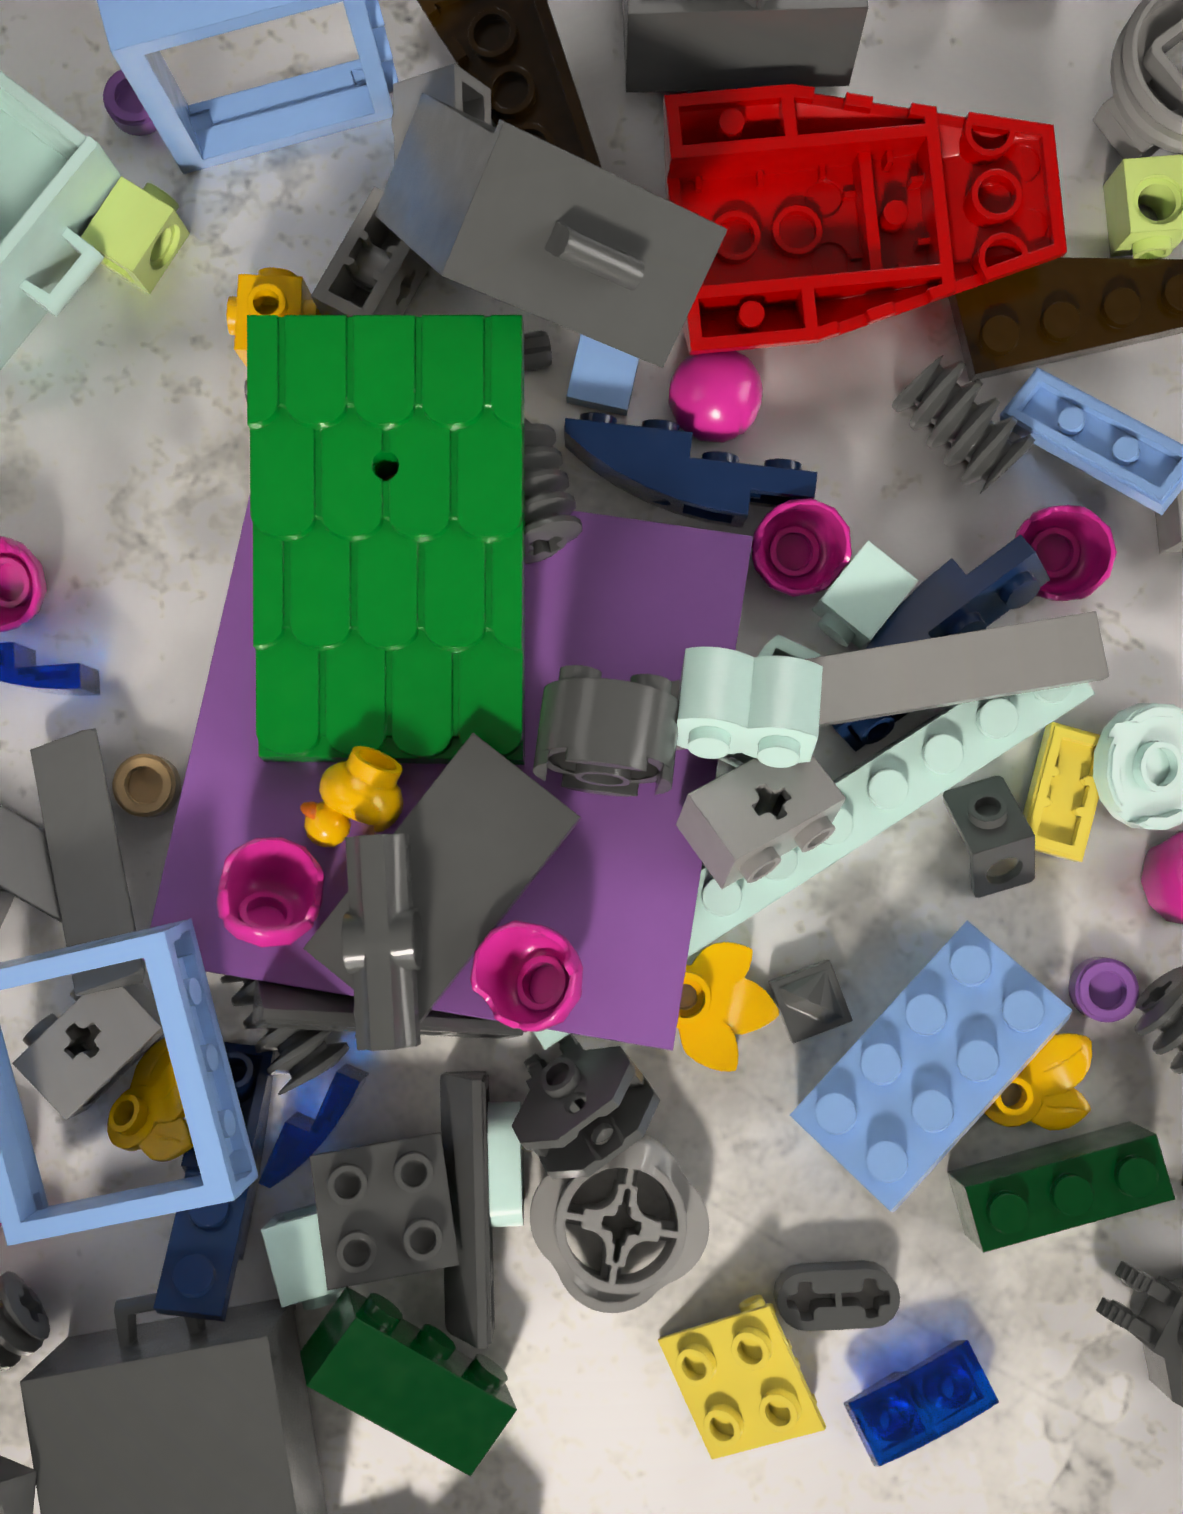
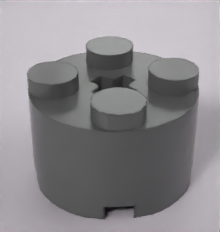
[533,665,679,797]

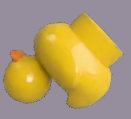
[300,746,404,847]

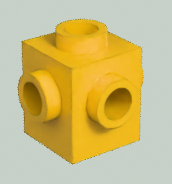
[226,267,321,367]

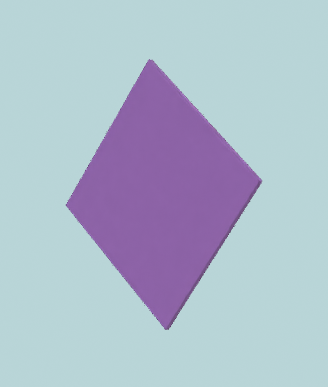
[143,496,753,1051]

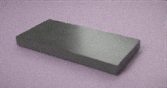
[303,733,581,1024]

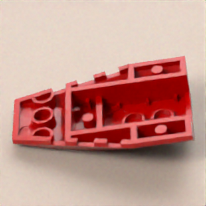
[663,84,1067,355]

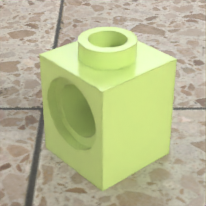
[1103,154,1183,259]
[81,176,190,294]

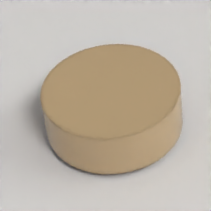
[112,754,181,818]

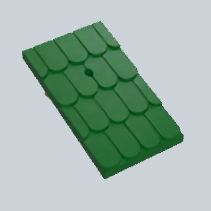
[247,315,525,765]

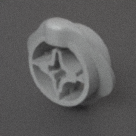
[530,1135,709,1313]

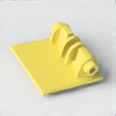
[658,1294,826,1460]

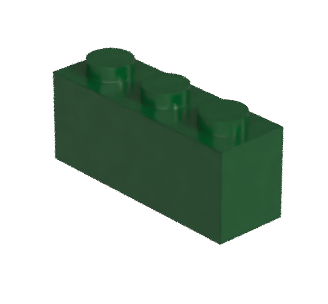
[947,1121,1175,1253]
[300,1287,517,1476]

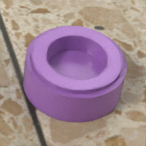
[103,69,157,136]
[1068,957,1139,1022]

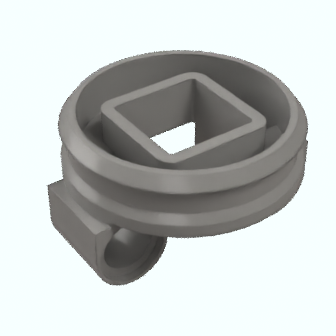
[1093,0,1183,159]

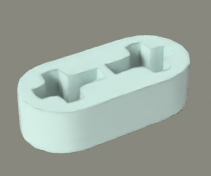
[487,1101,524,1227]

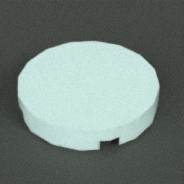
[1093,703,1183,830]

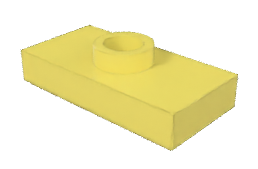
[1023,722,1100,862]

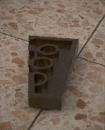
[417,0,602,168]
[948,257,1183,382]

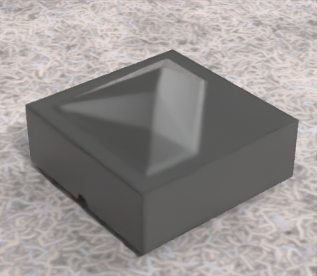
[768,959,853,1044]

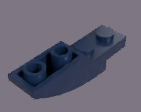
[564,412,818,528]
[832,534,1050,752]
[153,1042,275,1322]

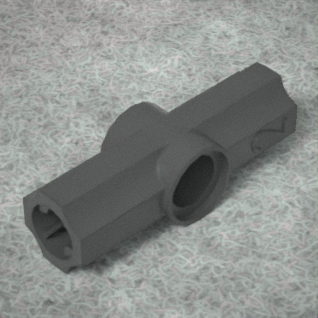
[341,833,424,1051]

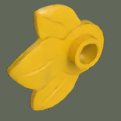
[677,942,779,1072]
[984,1033,1092,1131]
[107,1038,193,1162]

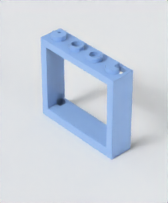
[97,0,399,174]
[0,918,259,1246]

